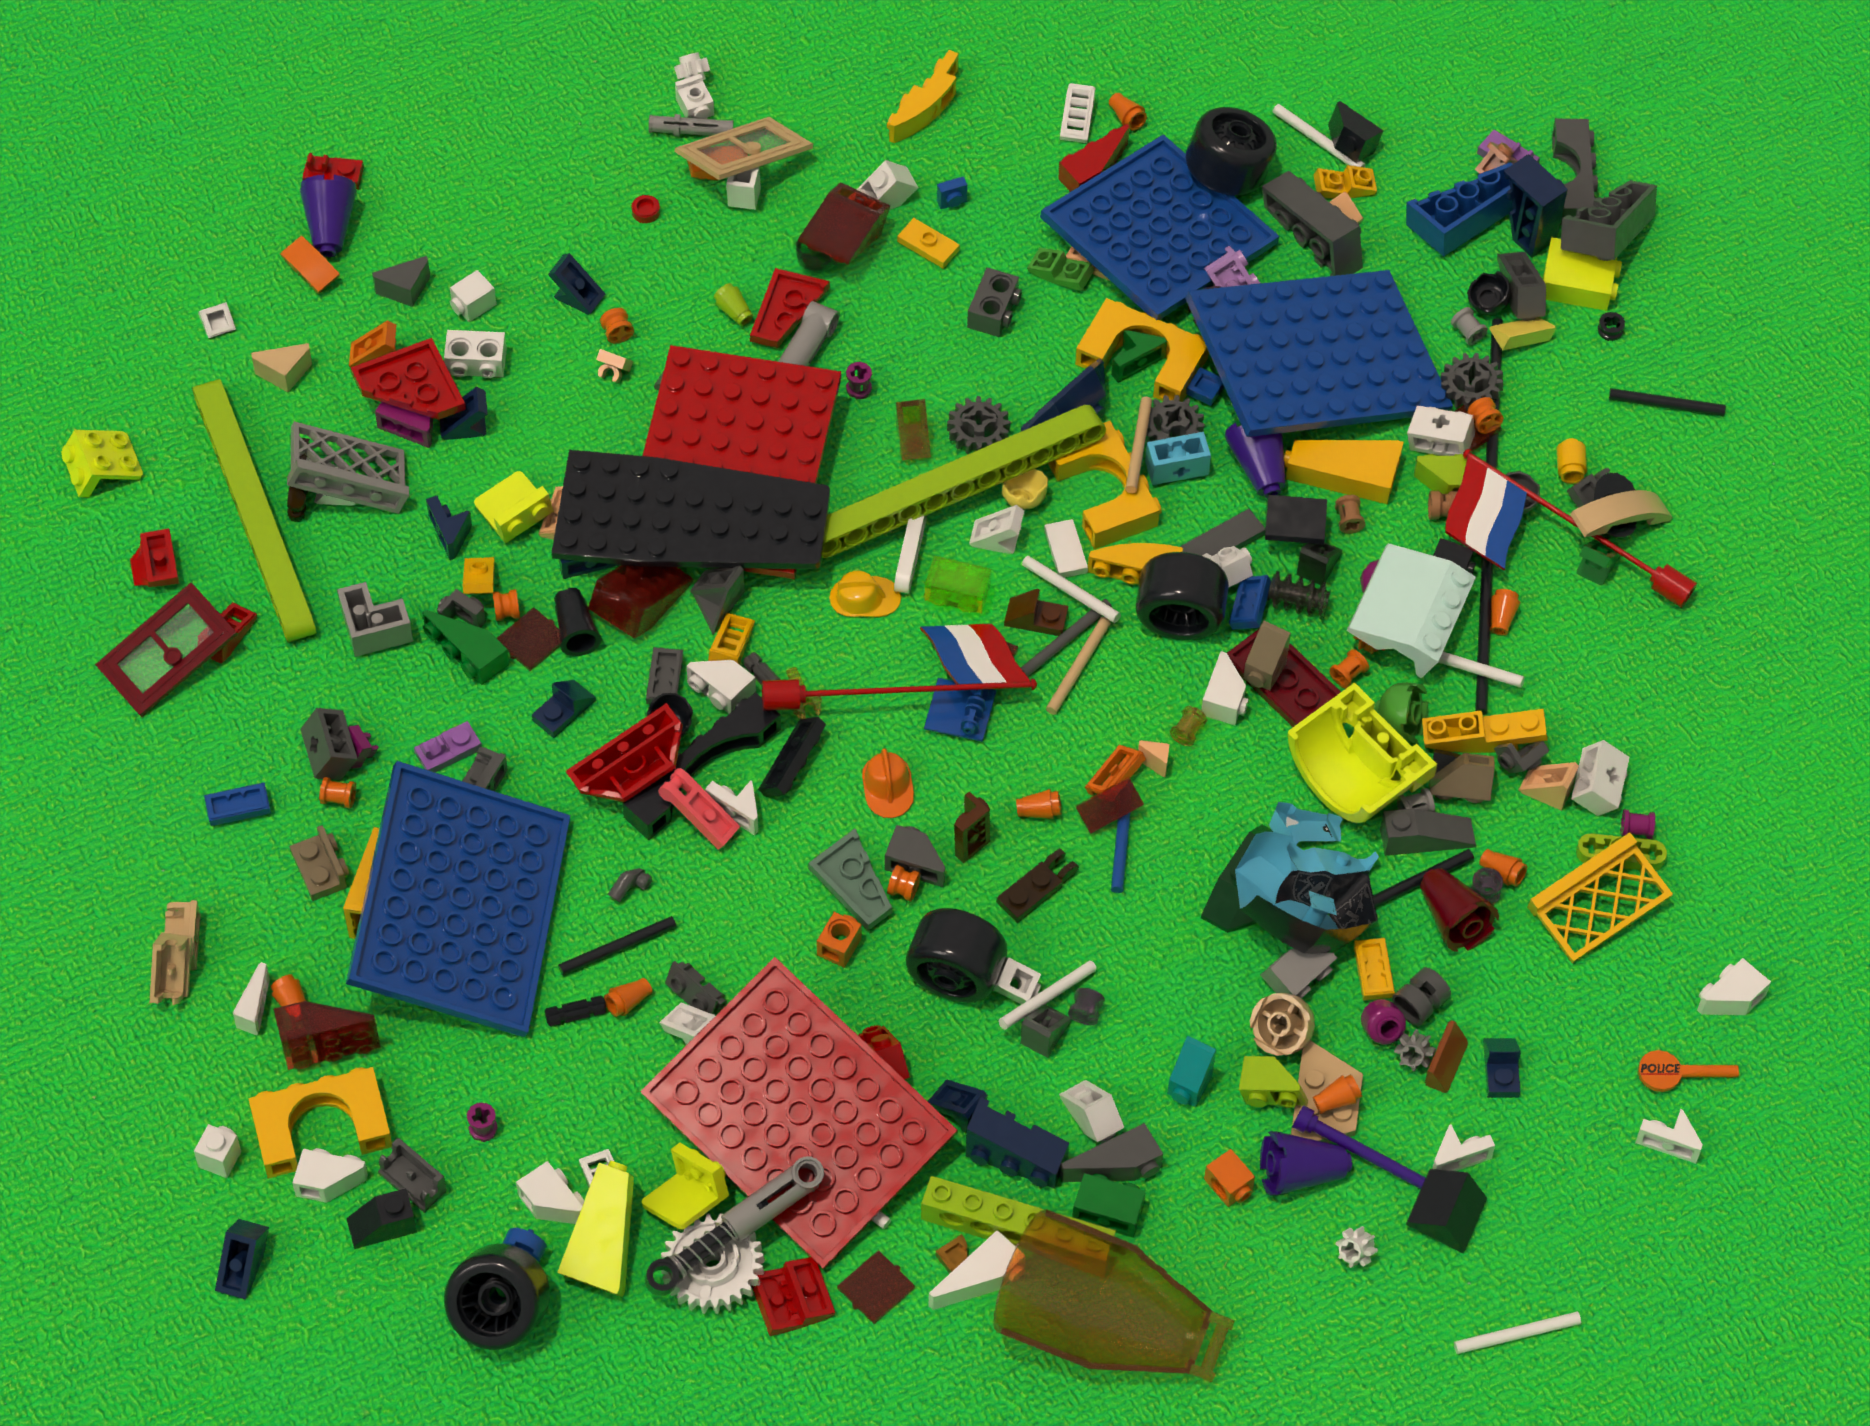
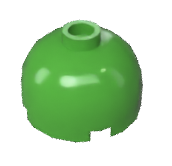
[1374,682,1428,743]

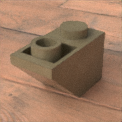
[1429,753,1495,803]

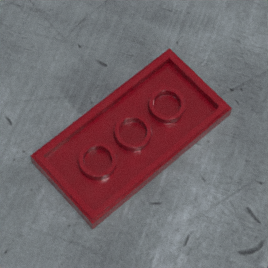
[1227,628,1341,727]

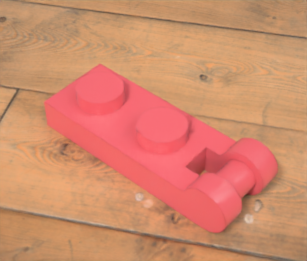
[658,768,740,850]

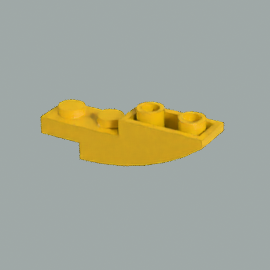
[887,50,959,143]
[1088,543,1183,584]
[1422,709,1548,753]

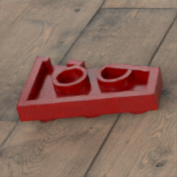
[750,268,830,348]

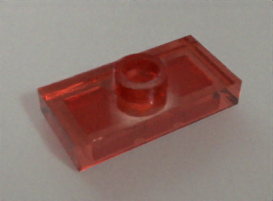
[1076,777,1144,834]

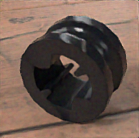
[1598,312,1625,341]

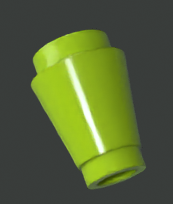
[714,283,753,326]

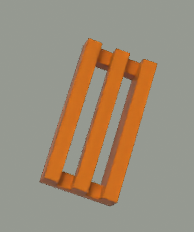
[1085,744,1146,802]

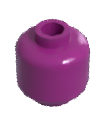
[1361,999,1406,1045]

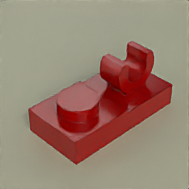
[302,153,364,190]

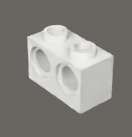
[444,330,507,378]

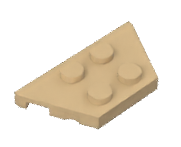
[1291,1040,1363,1143]

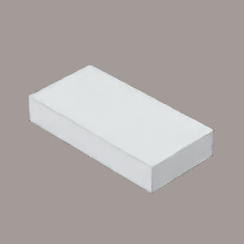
[1044,519,1088,578]

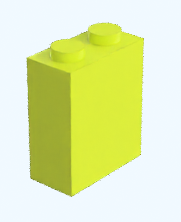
[1543,237,1622,311]

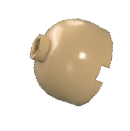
[1250,993,1315,1056]

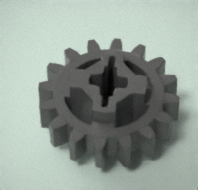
[1441,353,1503,411]
[1146,395,1205,442]
[947,396,1010,454]

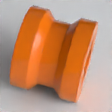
[600,308,634,344]
[1467,397,1504,434]
[492,589,520,621]
[887,865,921,901]

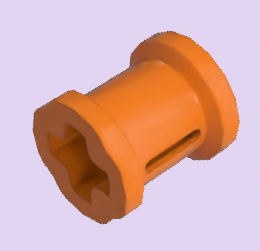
[1329,649,1369,689]
[319,777,356,809]

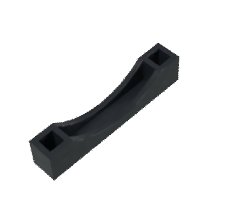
[623,692,781,840]

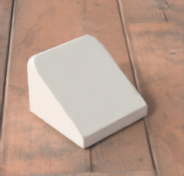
[198,302,236,339]

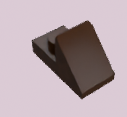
[1004,589,1068,636]

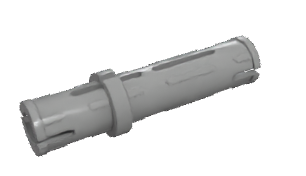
[649,114,734,137]

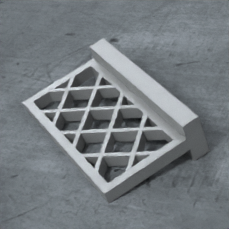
[287,421,409,514]

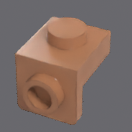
[1474,142,1518,174]

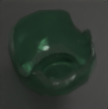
[795,234,840,274]

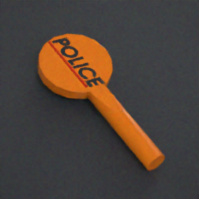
[1638,1050,1739,1092]

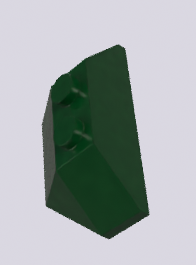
[1201,824,1273,933]

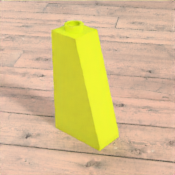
[557,1160,634,1297]

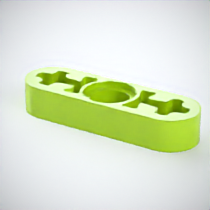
[1576,833,1667,871]

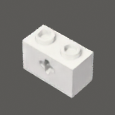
[1407,406,1475,456]
[1571,740,1630,816]

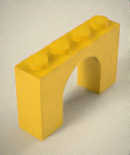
[1075,298,1209,402]
[1048,421,1162,549]
[248,1067,392,1179]

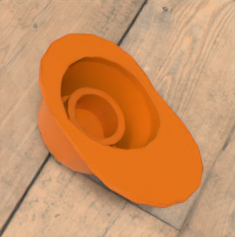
[862,748,914,818]

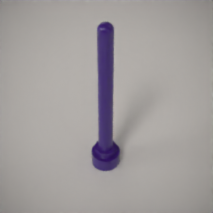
[1292,1105,1426,1189]

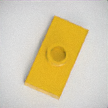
[897,218,960,269]
[463,557,495,594]
[1353,938,1395,1001]

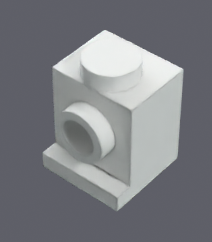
[675,74,714,119]
[1202,546,1253,587]
[993,957,1041,1004]

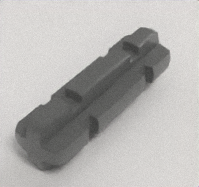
[744,652,780,685]

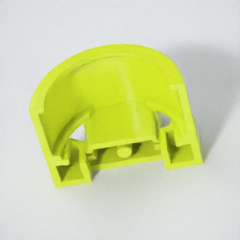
[1288,682,1437,823]

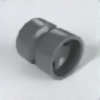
[1392,967,1451,1026]

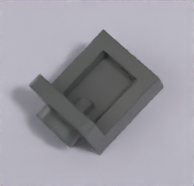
[437,589,486,628]
[1494,741,1549,773]

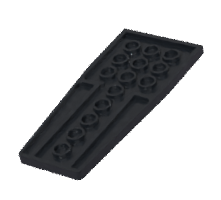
[552,450,831,569]

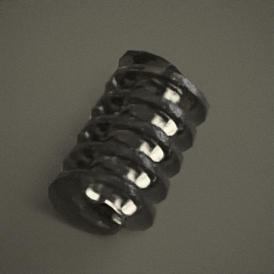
[1266,570,1331,620]

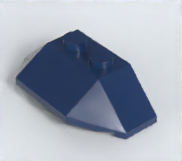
[1021,358,1106,431]

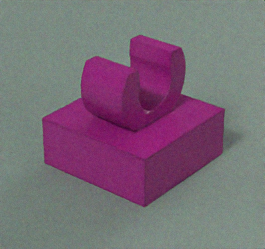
[348,725,379,769]

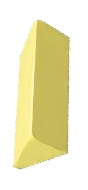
[1489,317,1556,351]

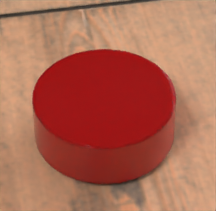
[631,195,660,223]

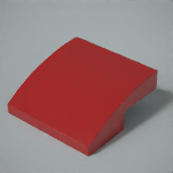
[752,1257,835,1336]

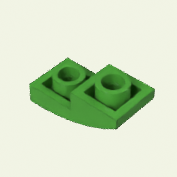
[1027,247,1094,291]

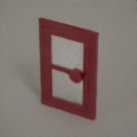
[95,582,238,717]

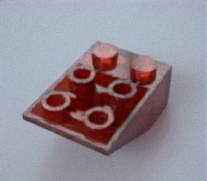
[798,182,891,265]
[588,565,694,639]
[274,1001,381,1070]

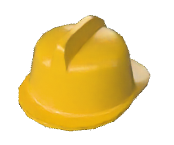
[829,570,901,617]

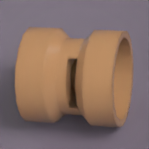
[1428,491,1457,520]

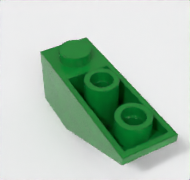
[422,610,509,685]

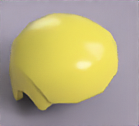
[1002,469,1048,510]

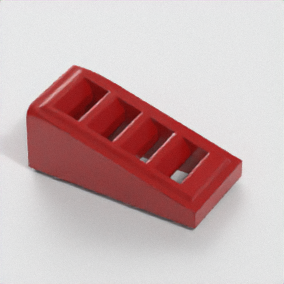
[198,602,257,664]

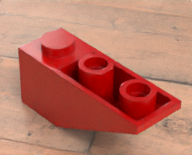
[1058,124,1129,192]

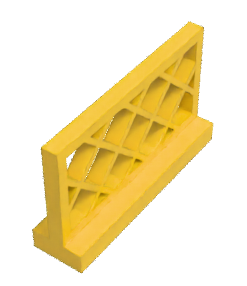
[1527,833,1673,964]

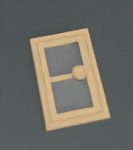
[674,117,813,180]

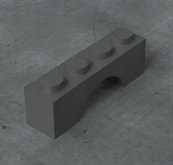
[1552,118,1598,225]

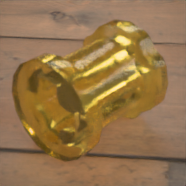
[1170,706,1207,746]

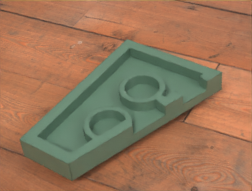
[808,829,892,931]

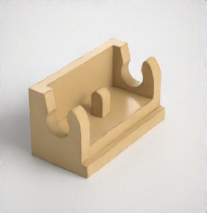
[164,900,201,970]
[149,932,192,1005]

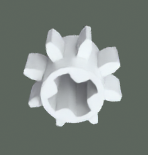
[674,52,710,80]
[1335,1226,1378,1268]

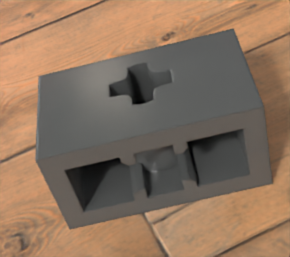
[300,708,357,781]

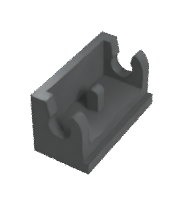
[462,747,508,791]
[378,1138,447,1213]

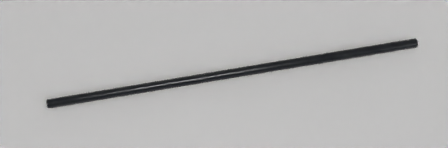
[1475,318,1503,715]

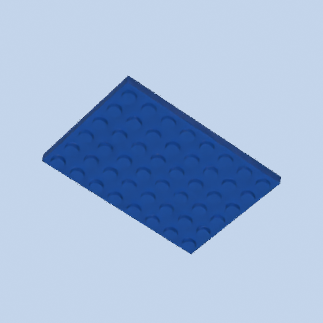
[1185,270,1453,437]
[346,761,571,1037]

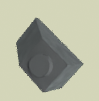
[885,825,945,887]

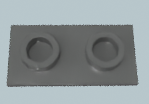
[665,961,727,1014]

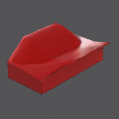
[130,528,179,587]

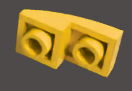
[1313,165,1377,198]

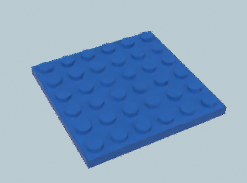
[1040,134,1280,320]

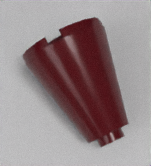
[1420,868,1499,952]

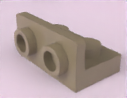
[289,825,349,901]

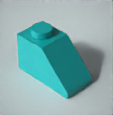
[1167,1036,1216,1107]

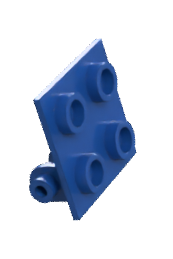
[924,678,996,742]

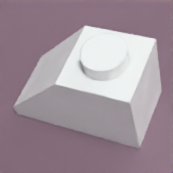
[1201,651,1249,725]
[1059,1080,1124,1142]

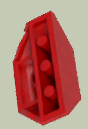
[566,703,683,802]

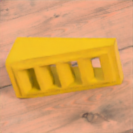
[708,613,755,665]

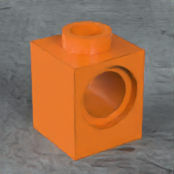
[817,912,862,968]
[1204,1149,1255,1207]

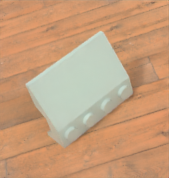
[1346,543,1476,678]

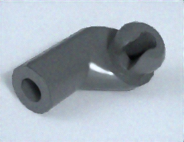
[607,868,652,903]

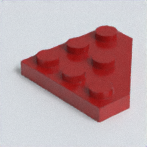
[351,338,466,420]

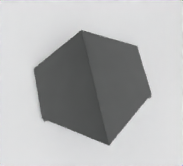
[690,566,745,635]

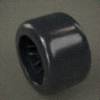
[1186,107,1277,196]
[1136,552,1229,640]
[906,908,1008,1003]
[444,1244,550,1350]

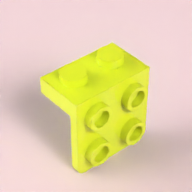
[61,430,143,497]
[474,471,554,544]
[641,1143,729,1229]

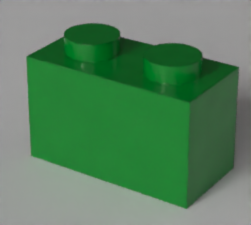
[1072,1173,1146,1238]

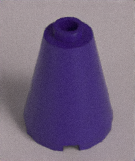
[300,175,357,258]
[1224,422,1286,498]
[1260,1131,1352,1196]

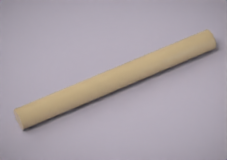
[1125,397,1152,493]
[1046,617,1111,715]

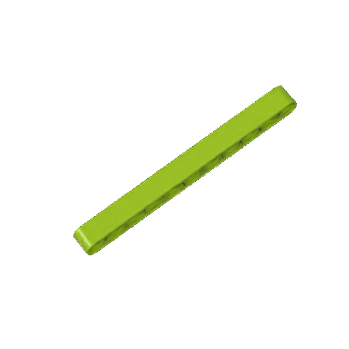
[192,379,317,643]
[822,405,1106,558]

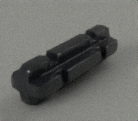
[545,995,607,1026]

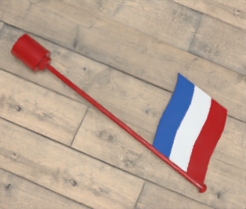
[1445,449,1698,608]
[762,624,1037,711]

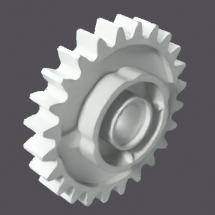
[661,1213,765,1314]

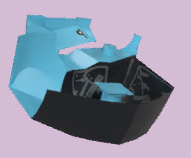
[1235,802,1379,954]

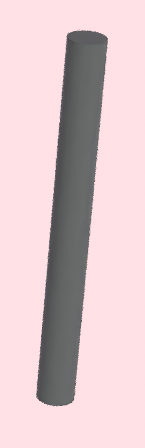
[1021,599,1112,677]

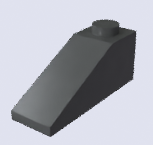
[1497,251,1546,321]
[1380,808,1476,856]
[1060,1123,1163,1182]

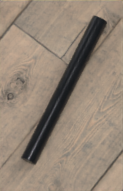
[1609,388,1726,416]
[1373,849,1474,908]
[558,916,676,976]

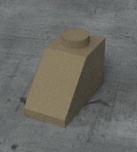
[1243,621,1291,691]

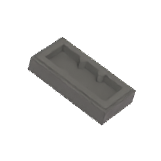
[646,647,684,704]

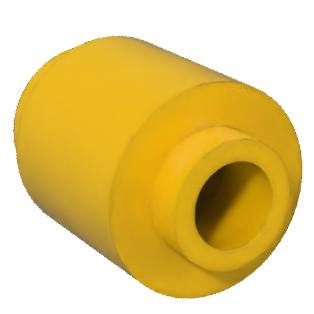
[1556,438,1587,484]

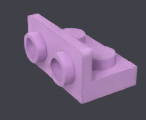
[1204,246,1260,287]

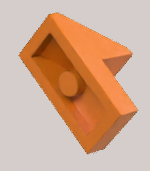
[349,320,397,368]

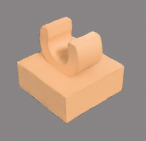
[596,349,633,383]

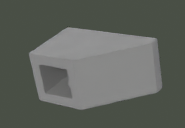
[1260,949,1337,998]

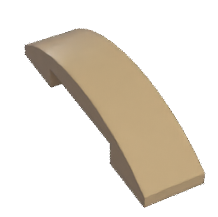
[1570,490,1673,537]

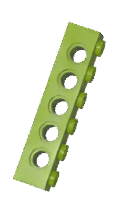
[921,1176,1116,1274]

